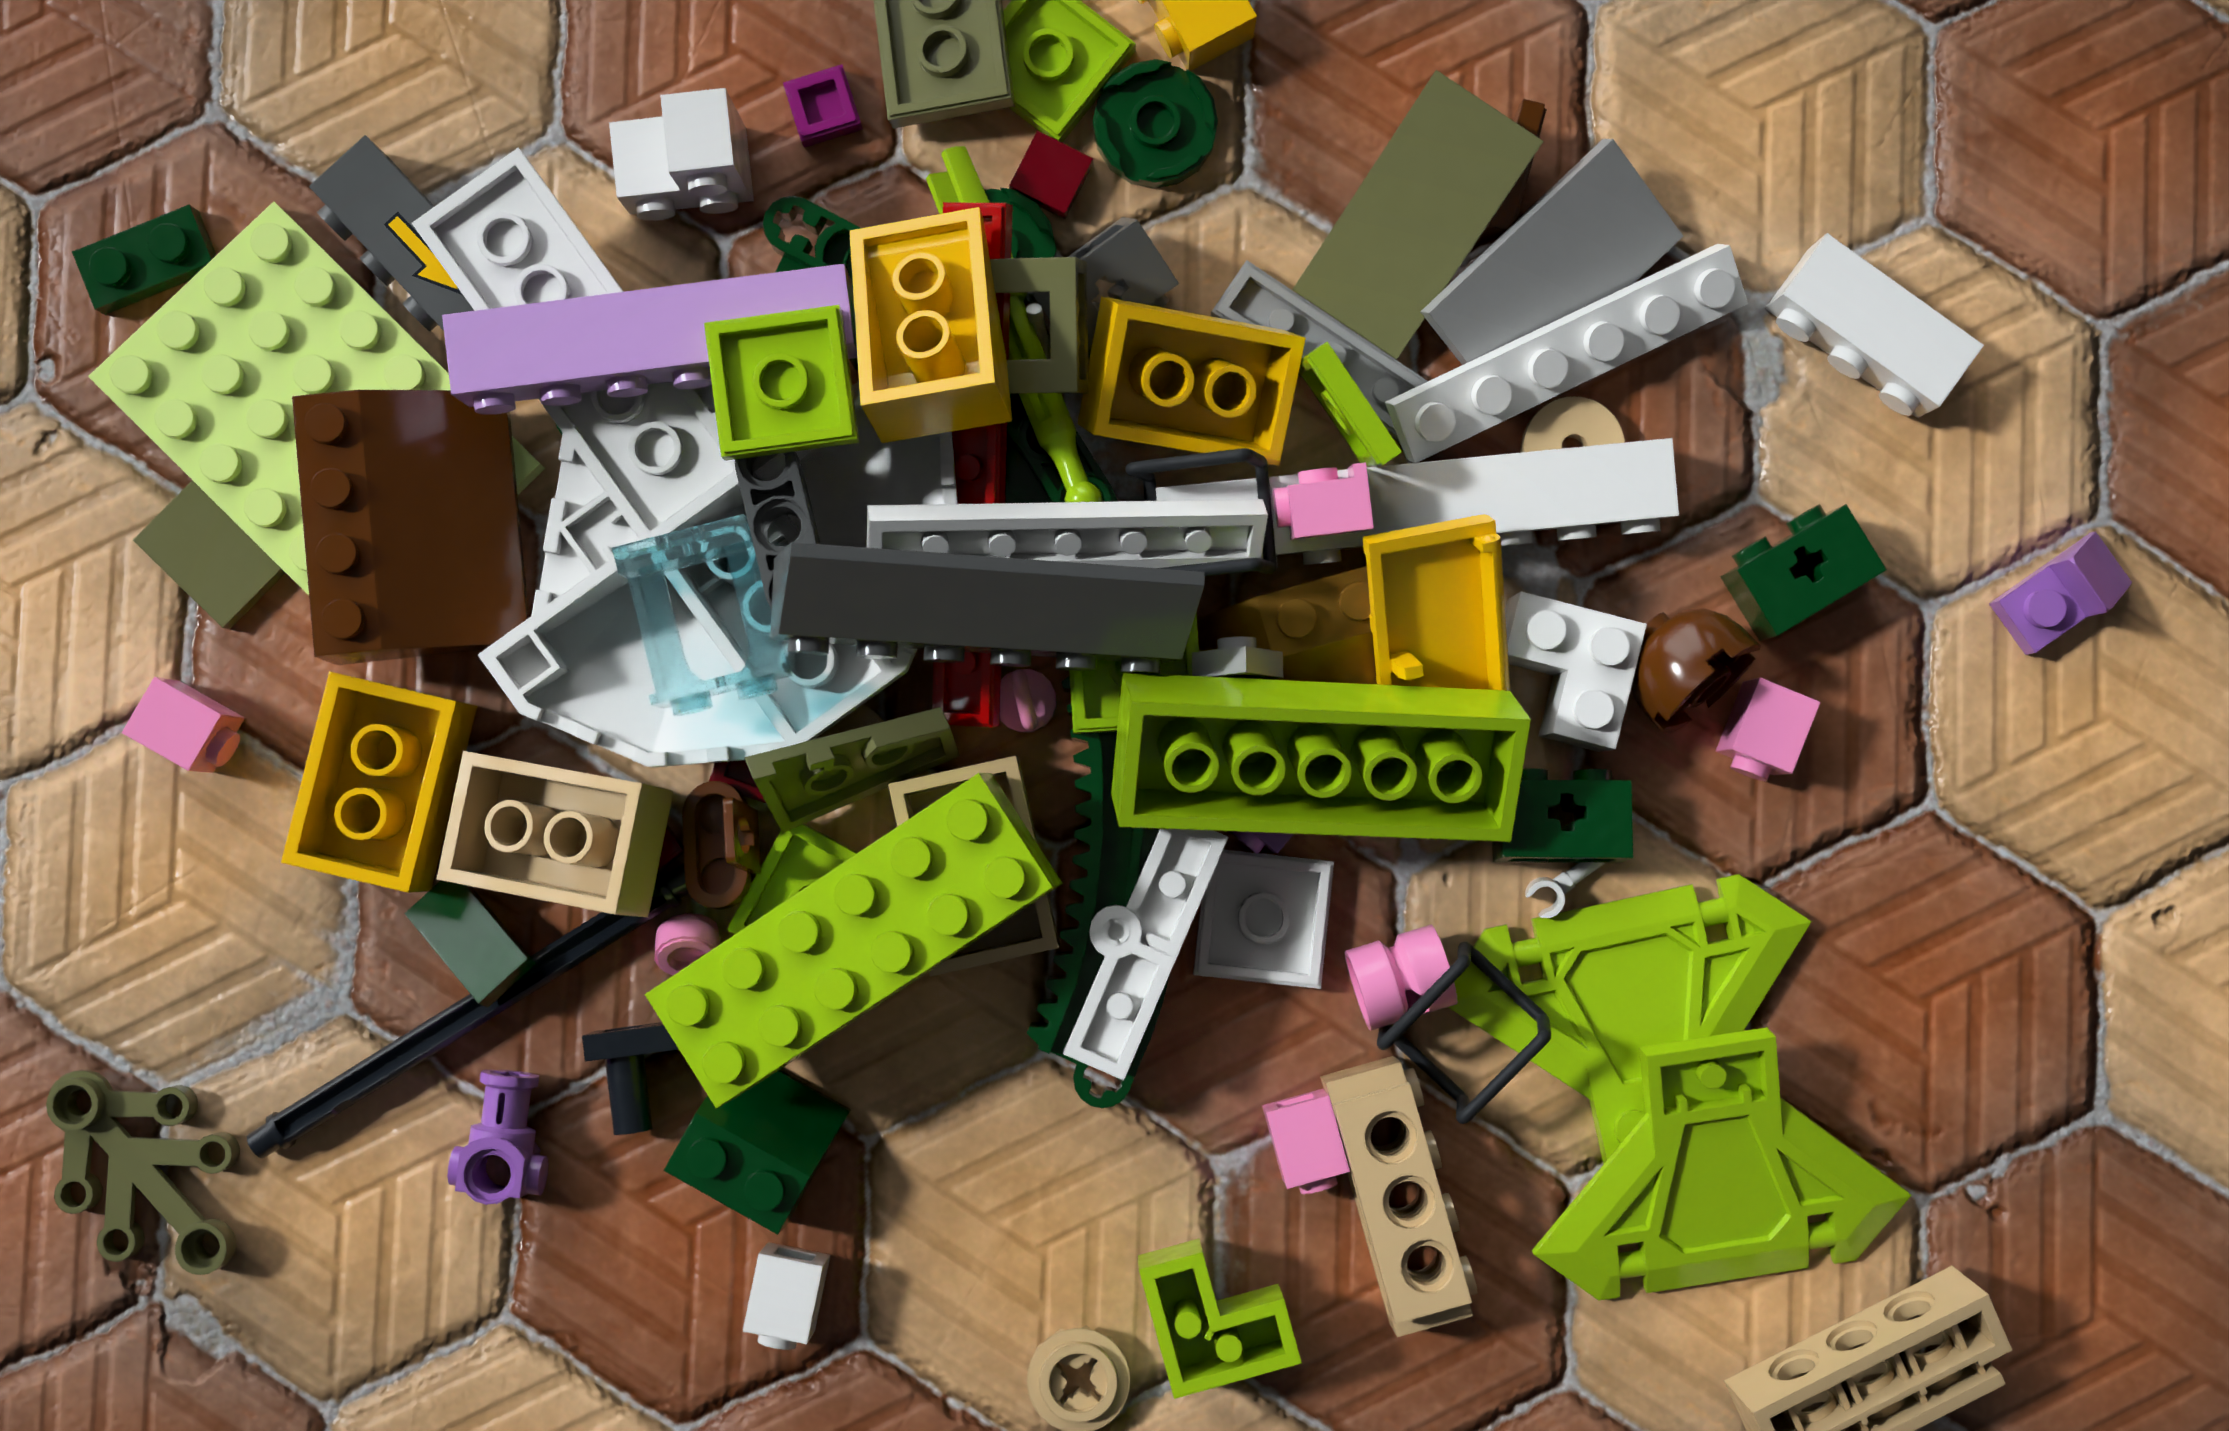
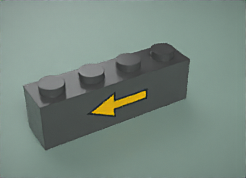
[309,135,474,350]

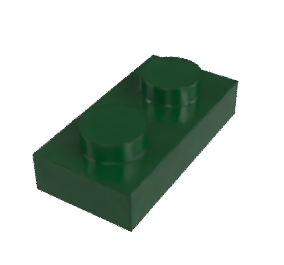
[72,204,216,315]

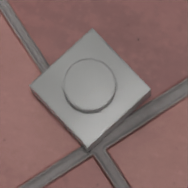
[1192,636,1284,679]

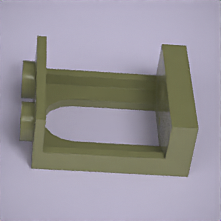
[990,257,1088,394]

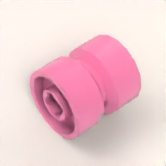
[1345,924,1458,1031]

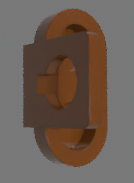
[682,781,761,910]

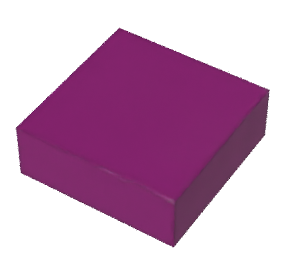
[783,64,863,148]

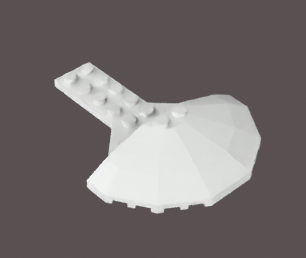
[412,147,958,768]

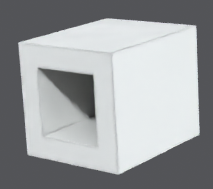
[743,1242,830,1350]

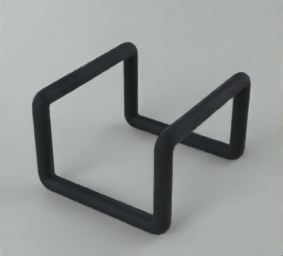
[1126,448,1277,576]
[1377,942,1551,1124]

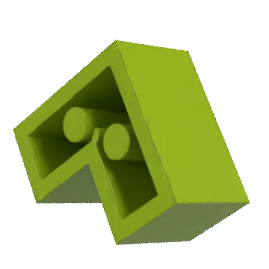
[1138,1238,1302,1399]

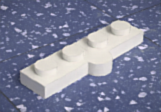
[1063,829,1229,1081]

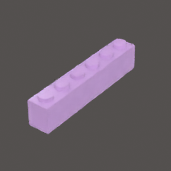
[442,264,858,414]

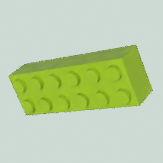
[1111,673,1531,842]
[645,773,1063,1108]

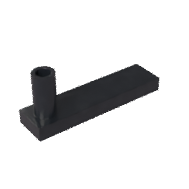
[582,1022,678,1135]

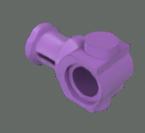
[447,1070,548,1205]

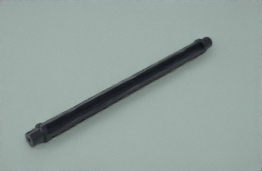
[247,863,689,1159]

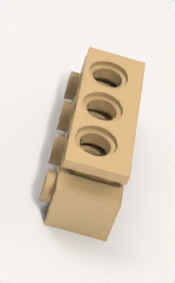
[1320,1056,1478,1337]
[1724,1266,2012,1431]

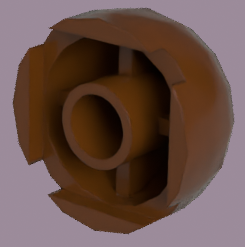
[1631,608,1761,733]

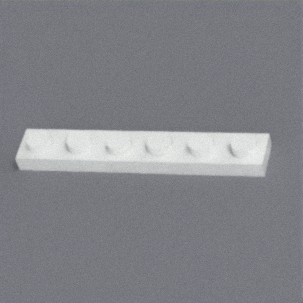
[1385,244,1748,463]
[867,499,1268,568]

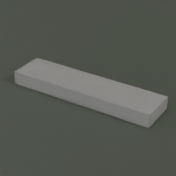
[1211,260,1428,443]

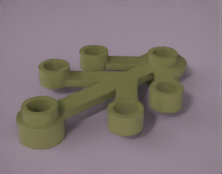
[46,1070,240,1275]

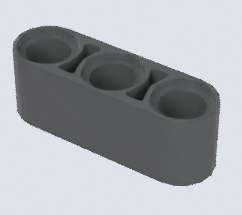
[735,451,821,610]

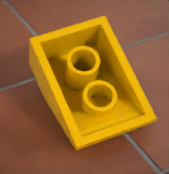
[850,207,1012,443]

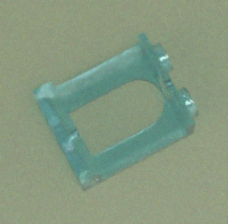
[612,514,792,717]

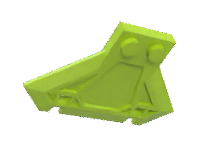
[1448,874,1812,1164]
[1532,1027,1912,1301]

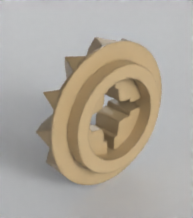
[1027,1326,1130,1431]

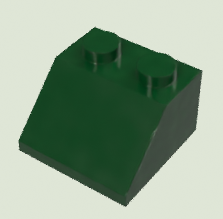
[663,1070,851,1235]

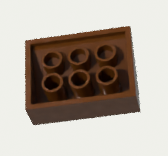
[292,389,529,665]

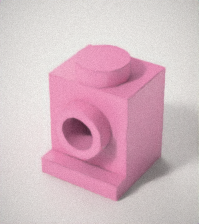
[1273,462,1374,540]

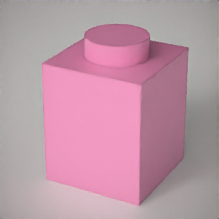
[122,677,245,773]
[1715,677,1820,782]
[1262,1089,1350,1194]

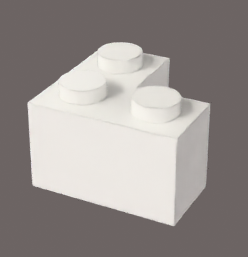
[609,88,754,220]
[1505,591,1647,752]

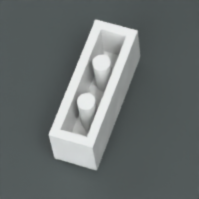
[1765,233,1984,418]

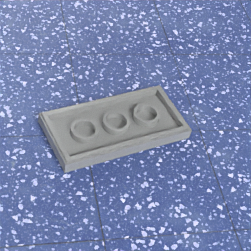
[1420,139,1683,365]

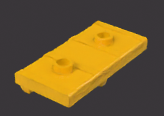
[1363,514,1510,691]

